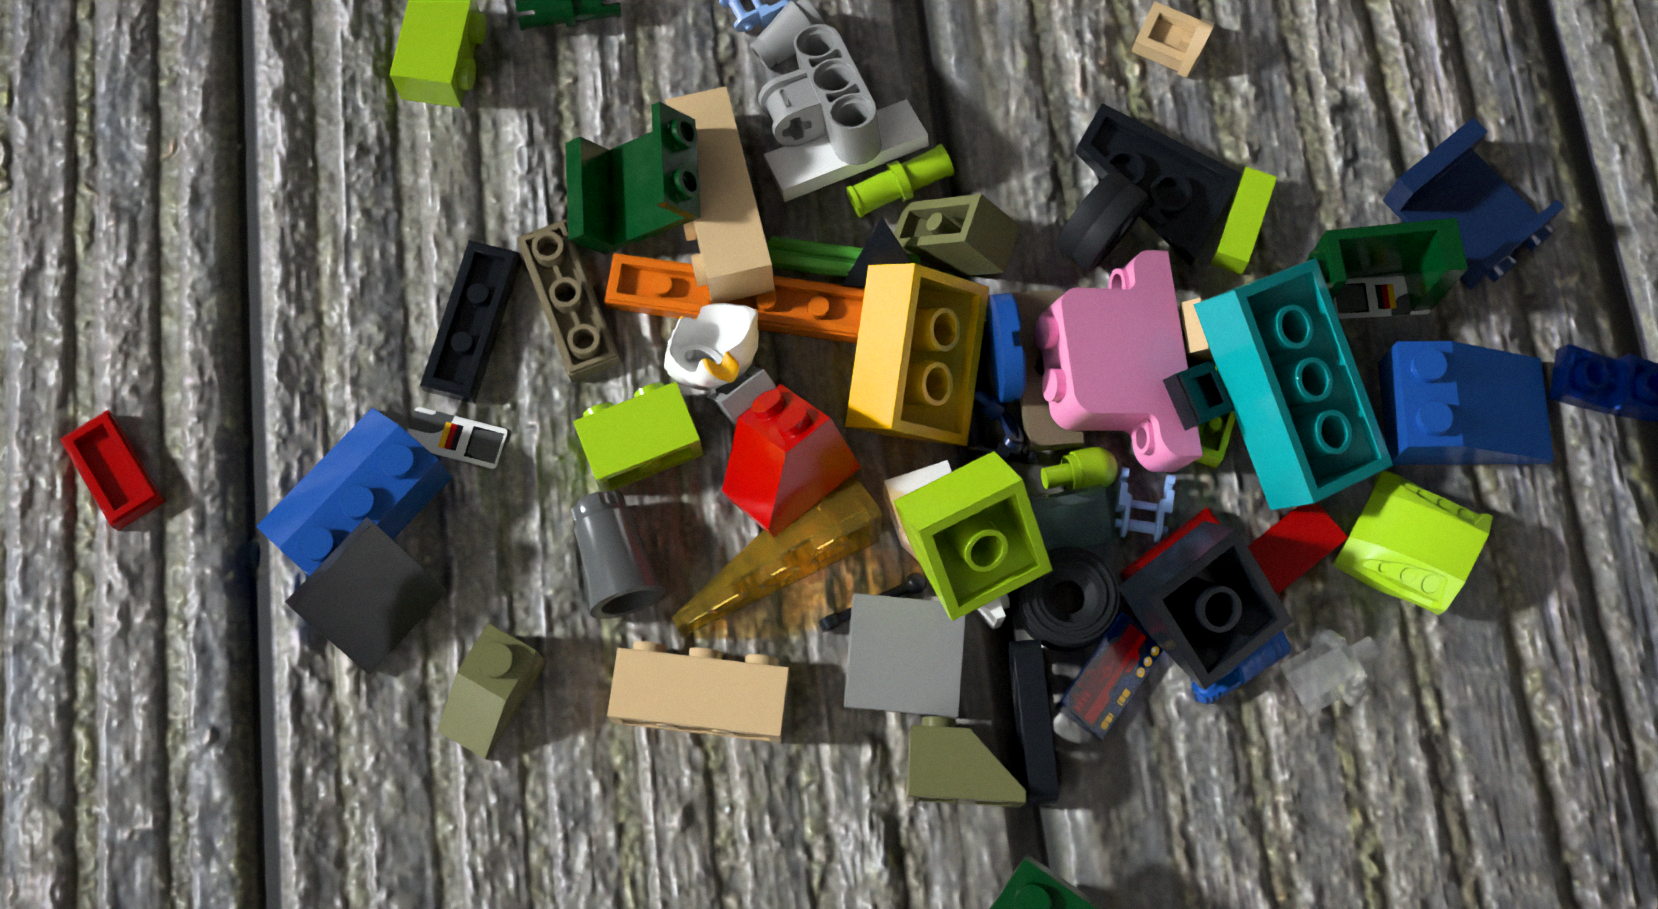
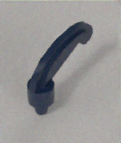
[974,391,1026,452]

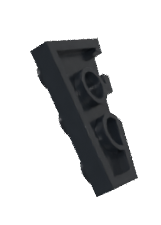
[1076,103,1242,266]

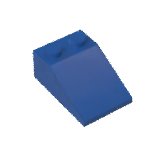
[1378,341,1554,465]

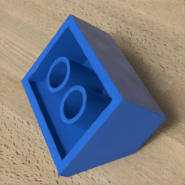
[256,407,452,576]

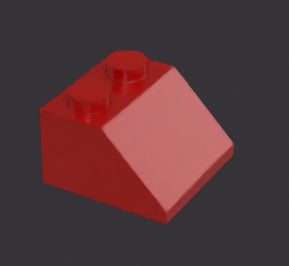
[722,384,861,538]

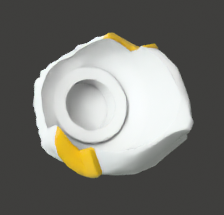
[664,303,759,390]

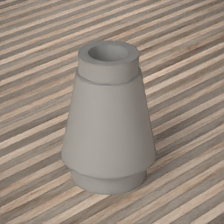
[750,0,826,70]

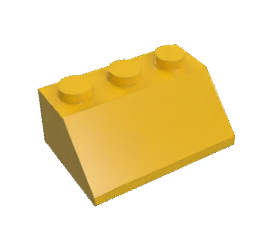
[845,263,989,446]

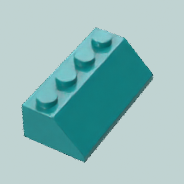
[1193,258,1393,510]

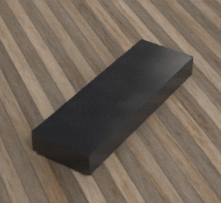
[420,240,522,404]

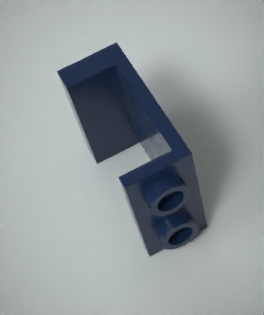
[1382,117,1564,290]

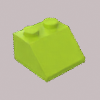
[893,451,1053,621]

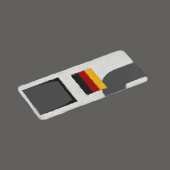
[1333,276,1430,319]
[408,407,508,469]

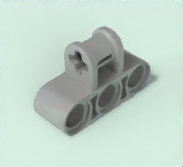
[758,24,882,165]

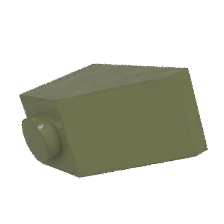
[894,194,1020,276]
[437,623,547,760]
[906,716,1026,808]

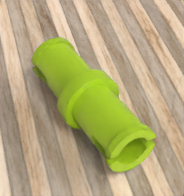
[846,144,954,218]

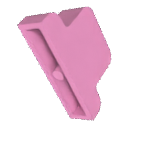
[1034,250,1203,472]

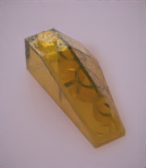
[672,474,883,638]

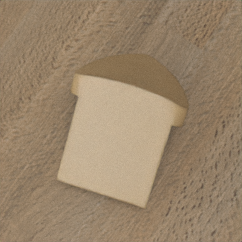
[1132,1,1215,78]

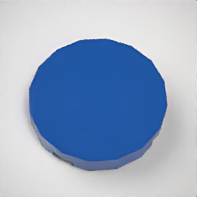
[987,293,1026,403]

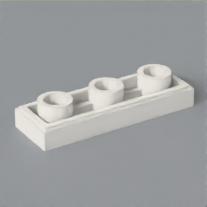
[763,99,929,202]

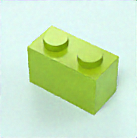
[390,0,487,108]
[573,381,704,492]

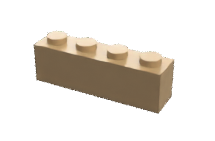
[665,86,775,304]

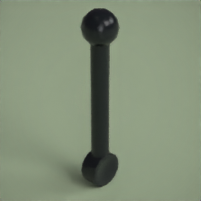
[818,572,927,633]

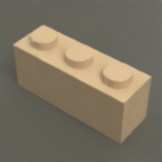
[607,641,790,744]

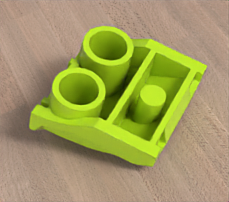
[1331,470,1493,615]

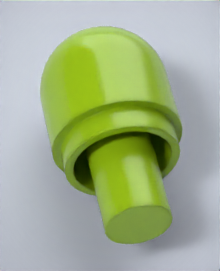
[1041,447,1118,494]

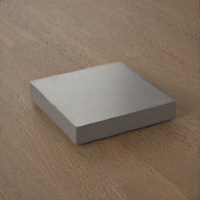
[843,593,965,718]

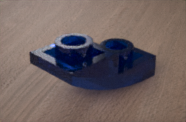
[1549,344,1658,421]

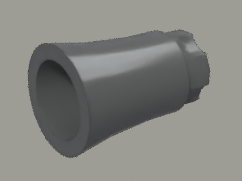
[571,490,667,619]

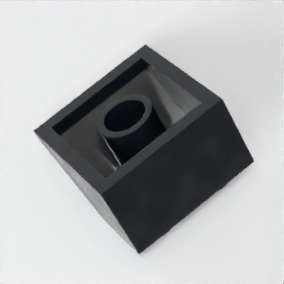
[1118,521,1293,690]

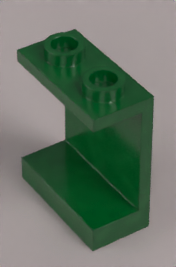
[565,101,701,255]
[1306,218,1468,311]

